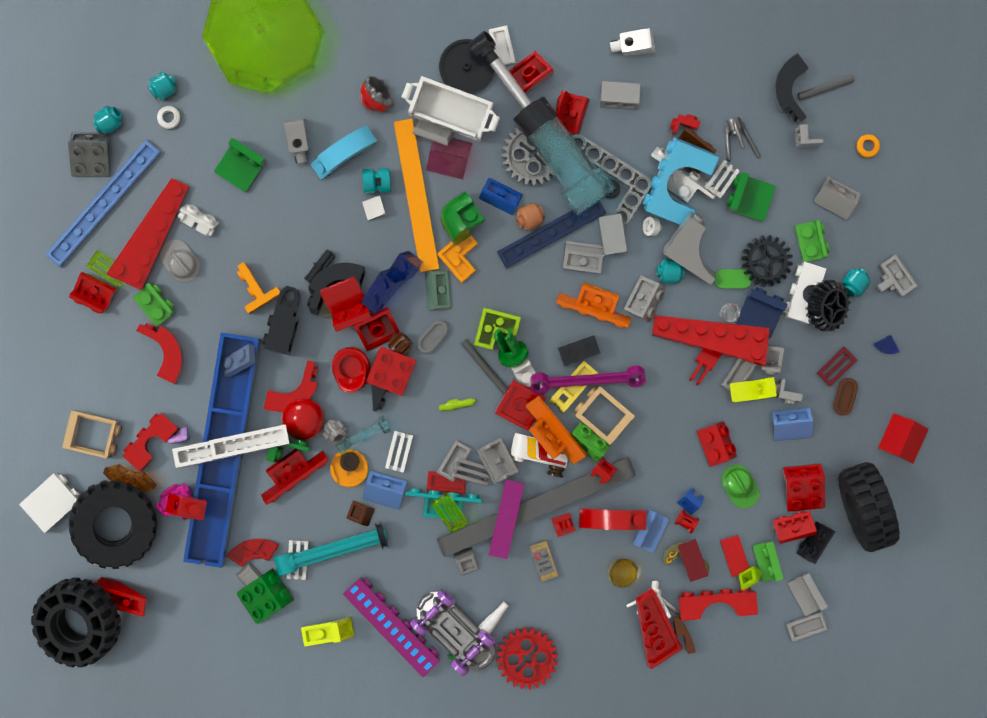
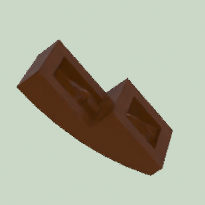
[672,615,696,654]

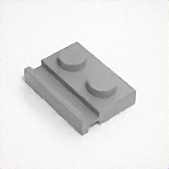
[563,241,604,274]

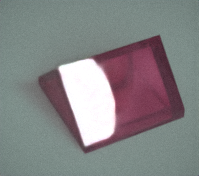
[426,138,473,180]

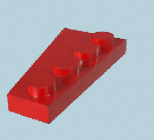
[636,588,683,669]

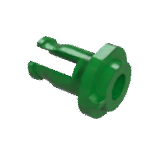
[494,328,529,367]

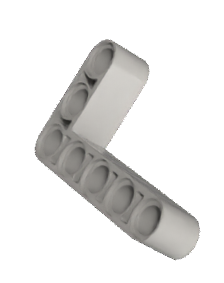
[569,135,651,226]

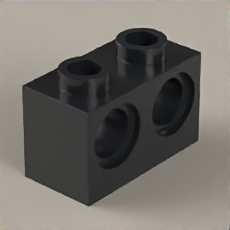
[557,335,601,366]

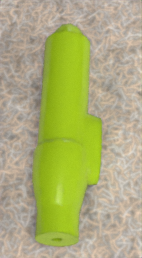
[439,398,476,411]

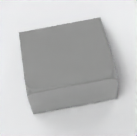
[454,547,479,575]

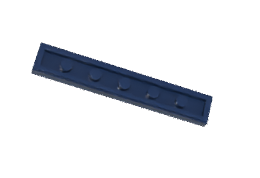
[497,197,606,269]

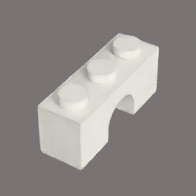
[784,262,826,324]

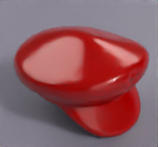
[332,347,371,393]

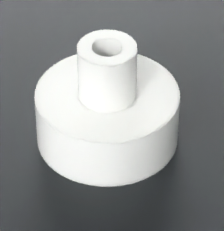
[643,217,663,236]

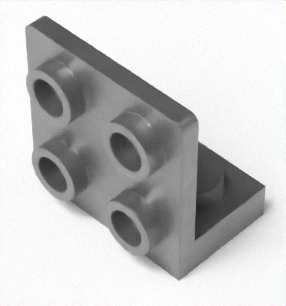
[68,132,110,177]

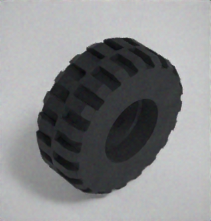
[838,462,900,552]
[69,480,157,569]
[31,577,121,668]

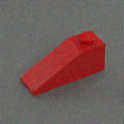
[93,577,147,617]

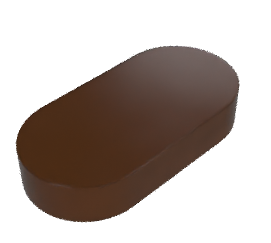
[833,378,858,416]

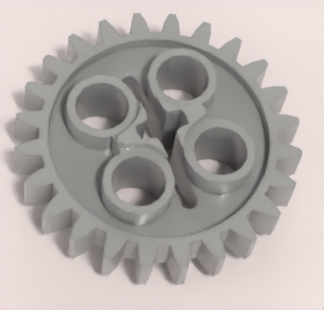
[501,127,564,186]

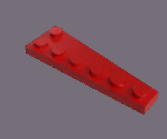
[106,178,189,290]
[652,315,770,366]

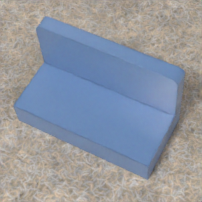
[772,408,813,441]
[363,471,407,509]
[632,509,669,553]

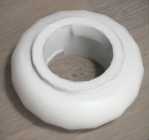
[157,106,181,129]

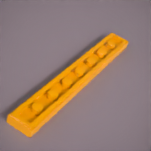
[394,119,439,272]

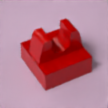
[591,457,617,484]
[551,512,576,537]

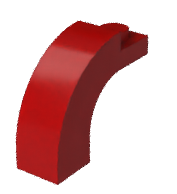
[136,323,184,384]
[263,360,319,412]
[579,508,646,530]

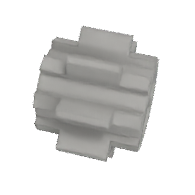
[322,419,347,445]

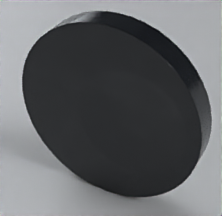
[439,39,494,95]

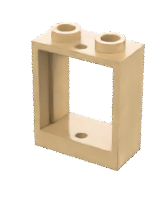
[574,386,635,445]
[62,410,121,459]

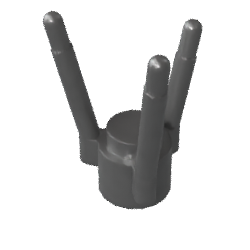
[724,117,761,162]

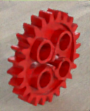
[496,627,558,690]

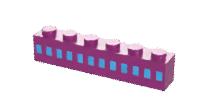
[343,577,440,677]

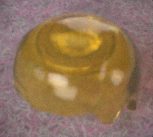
[608,558,638,588]

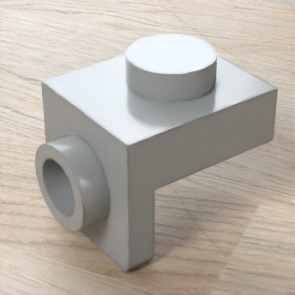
[762,344,784,375]
[776,379,803,405]

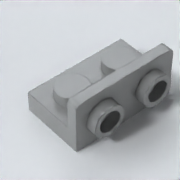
[624,275,666,322]

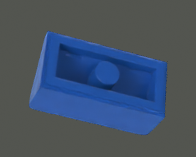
[479,178,523,215]

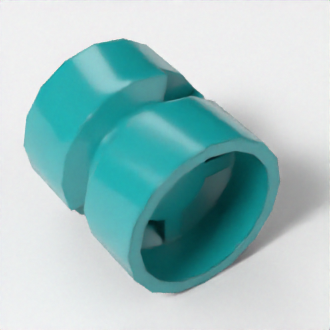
[362,168,391,194]

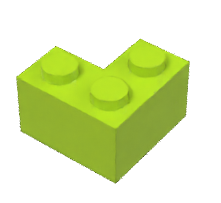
[474,308,521,350]

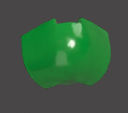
[441,191,485,246]

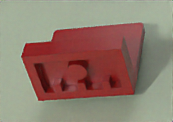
[320,277,372,332]
[367,347,416,396]
[783,464,825,512]

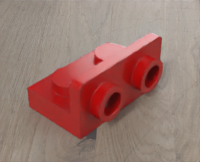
[773,511,817,544]

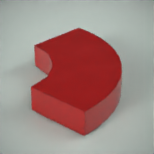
[226,539,279,567]

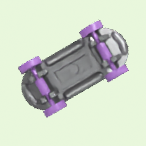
[410,589,496,676]

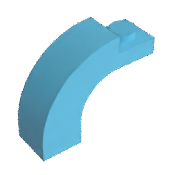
[310,125,377,180]

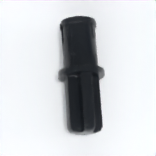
[304,250,335,283]

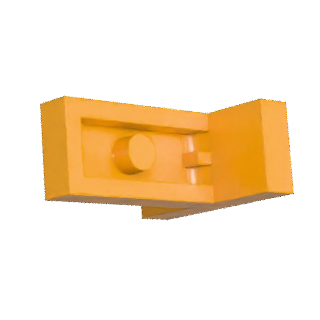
[237,262,280,314]

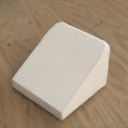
[362,196,386,220]

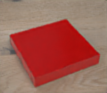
[494,379,547,431]

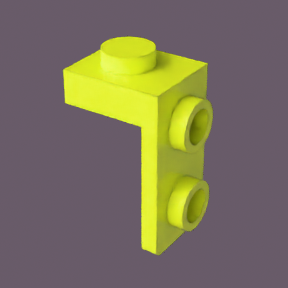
[730,377,777,402]

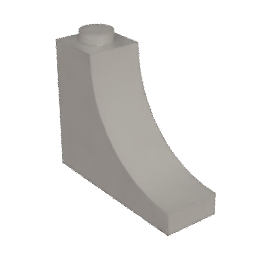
[663,212,715,285]

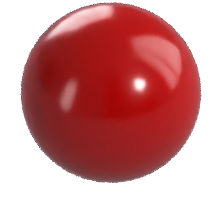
[281,398,325,440]

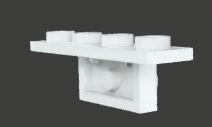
[651,147,719,203]

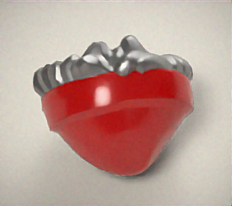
[360,76,394,112]

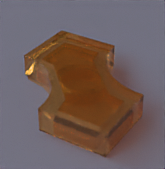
[103,464,157,492]

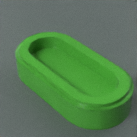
[714,269,752,289]

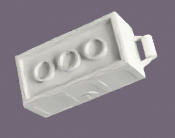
[401,76,500,142]

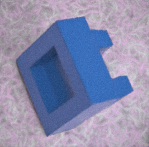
[677,488,704,515]

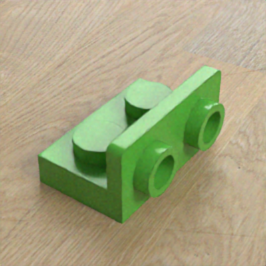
[794,219,830,262]
[133,283,175,327]
[570,421,610,462]
[753,541,784,582]

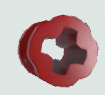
[674,509,699,533]

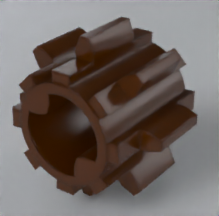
[388,331,413,356]

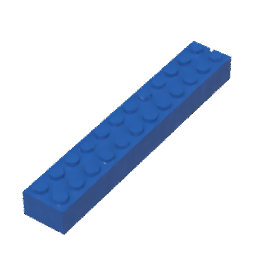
[183,333,261,568]

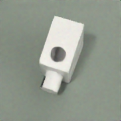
[610,28,656,56]

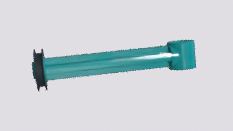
[274,521,389,576]

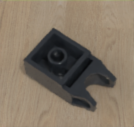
[262,286,301,356]

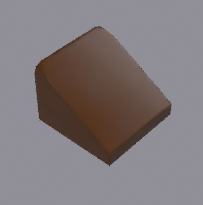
[346,501,375,526]

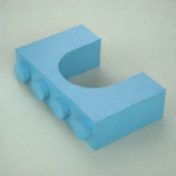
[642,137,719,225]

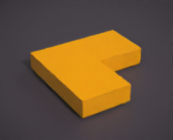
[437,236,478,283]

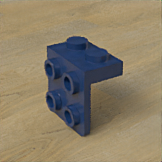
[736,287,788,339]

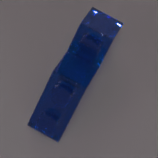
[361,251,423,314]

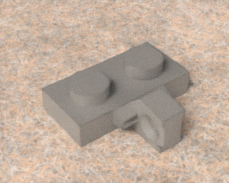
[875,254,918,297]

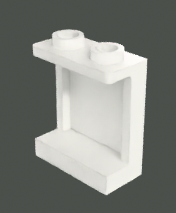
[19,473,80,533]

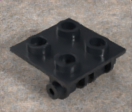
[796,521,836,564]

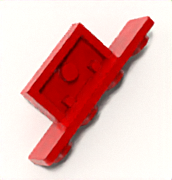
[261,448,329,505]

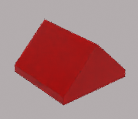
[509,51,554,95]
[353,307,400,351]
[878,413,929,464]

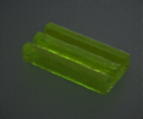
[86,250,122,287]
[431,493,468,533]

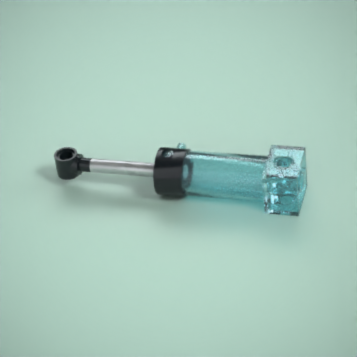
[469,31,617,215]

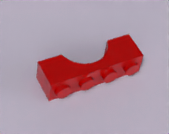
[678,587,758,621]

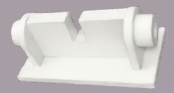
[178,204,219,236]

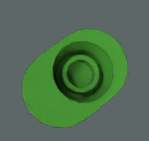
[721,465,760,508]

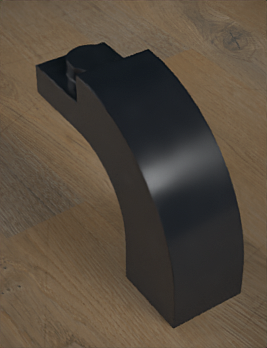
[774,53,809,124]
[307,263,366,316]

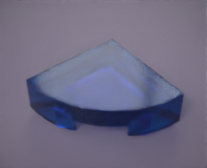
[873,335,900,354]

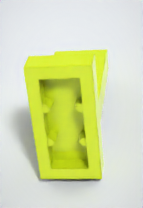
[301,617,355,647]

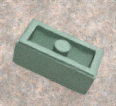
[425,270,451,310]

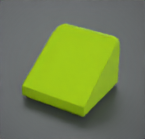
[738,566,761,590]

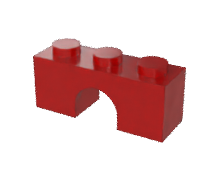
[123,413,180,472]

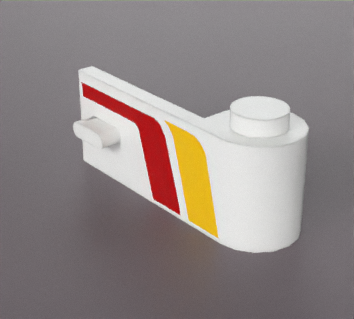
[510,433,568,468]

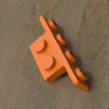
[556,282,631,328]
[526,396,587,464]

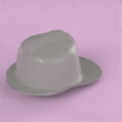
[160,240,200,282]

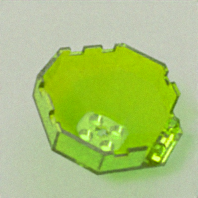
[202,0,325,93]

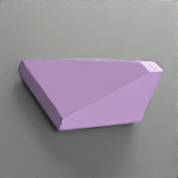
[168,427,190,444]

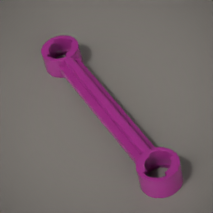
[530,365,646,394]

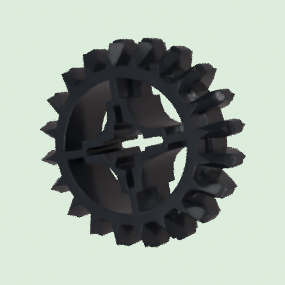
[741,235,793,287]
[805,280,851,331]

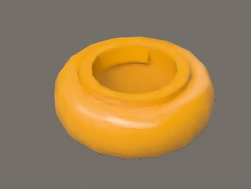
[856,134,880,158]

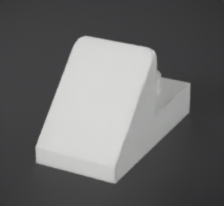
[511,358,538,387]

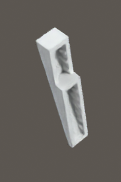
[172,424,290,469]

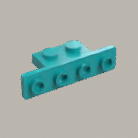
[405,488,482,521]

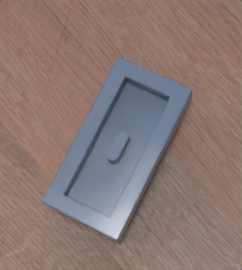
[223,344,255,377]

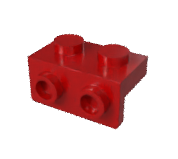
[551,90,590,135]
[68,272,116,314]
[697,421,737,467]

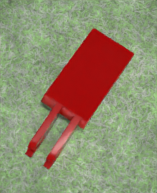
[689,349,722,385]

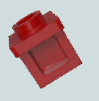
[670,114,701,135]

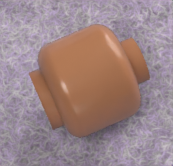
[515,203,545,231]

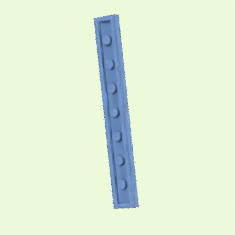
[45,140,161,267]

